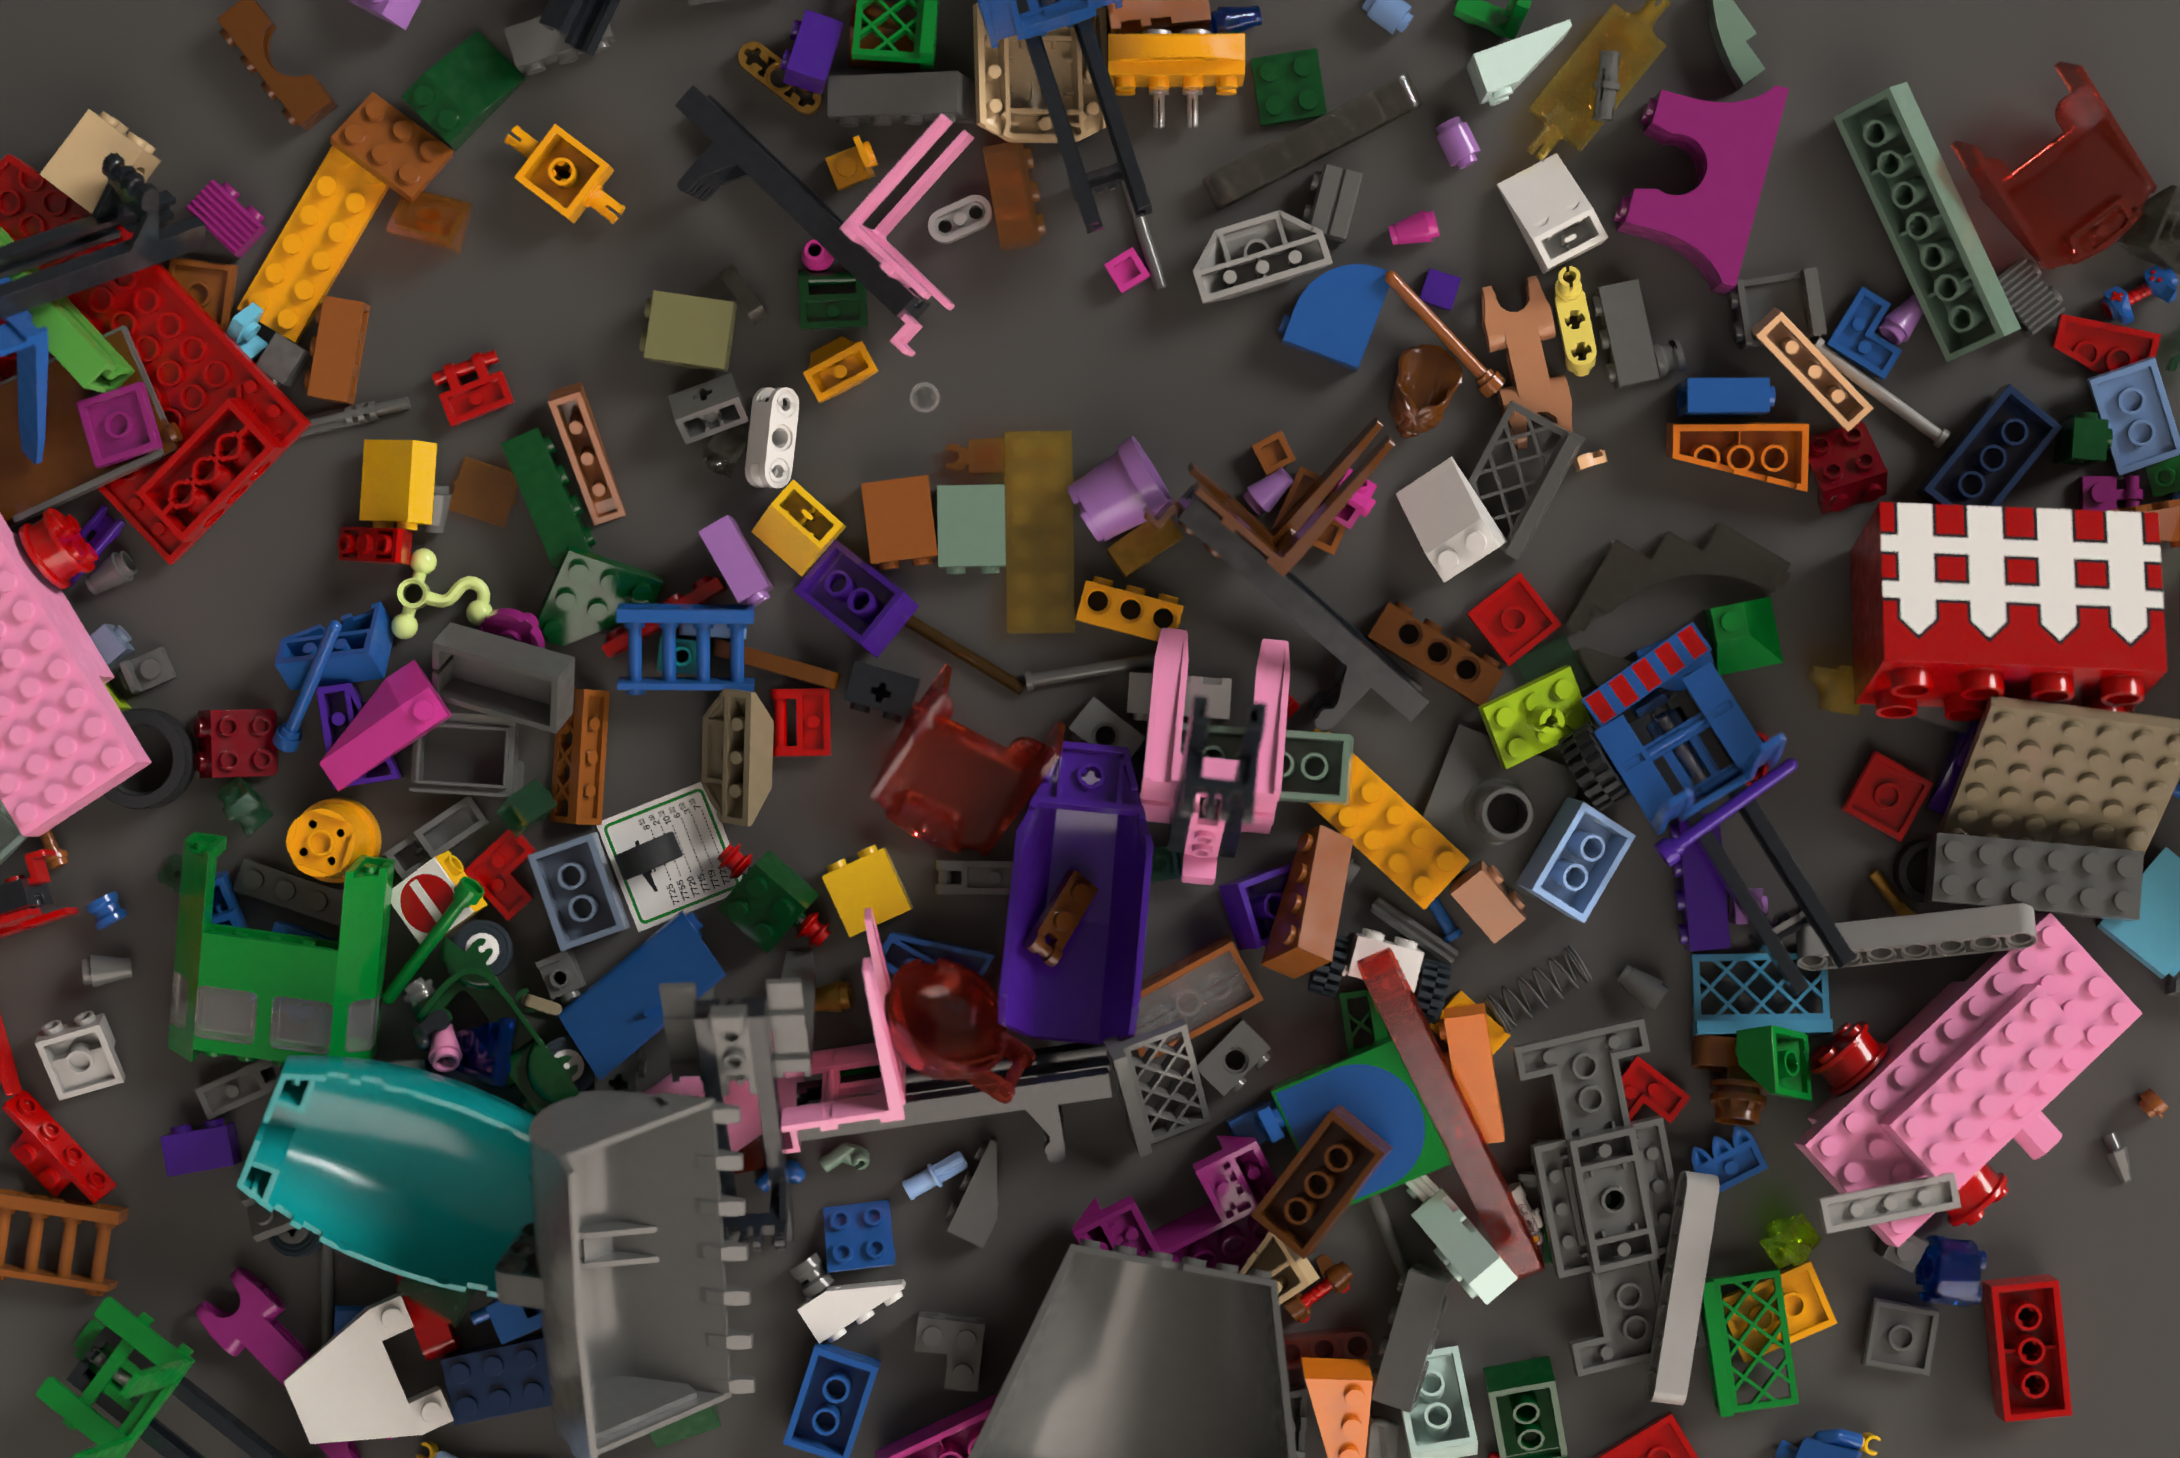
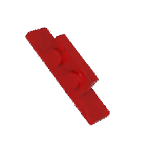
[2,1090,117,1204]

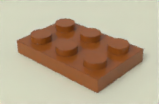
[330,91,454,204]

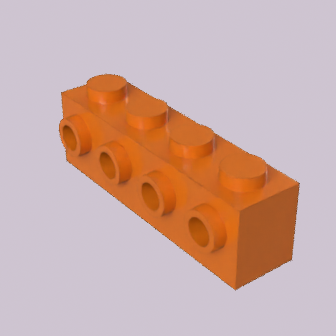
[1438,1003,1505,1147]

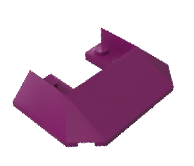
[1072,1136,1277,1273]

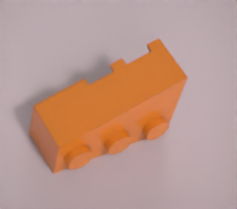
[1301,1357,1373,1458]

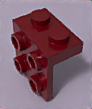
[1808,422,1888,515]
[194,709,278,778]

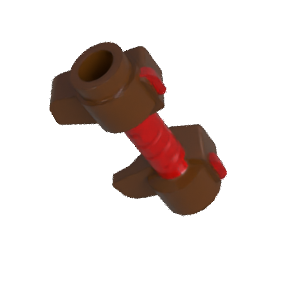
[1283,1254,1355,1323]

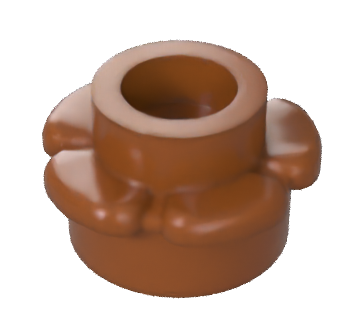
[2137,1088,2169,1119]

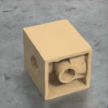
[40,109,161,214]

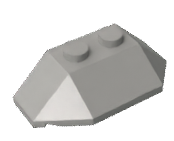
[1193,210,1333,304]

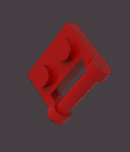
[770,688,832,756]

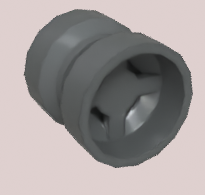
[788,1252,835,1299]

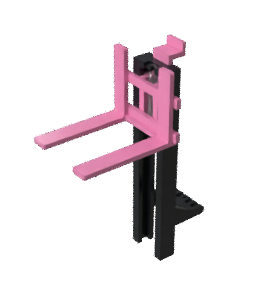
[675,85,974,357]

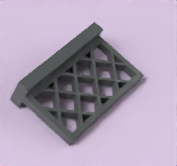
[1468,401,1585,560]
[1103,1018,1211,1157]

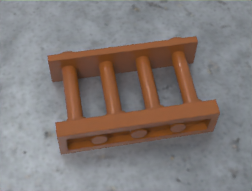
[0,1188,129,1296]

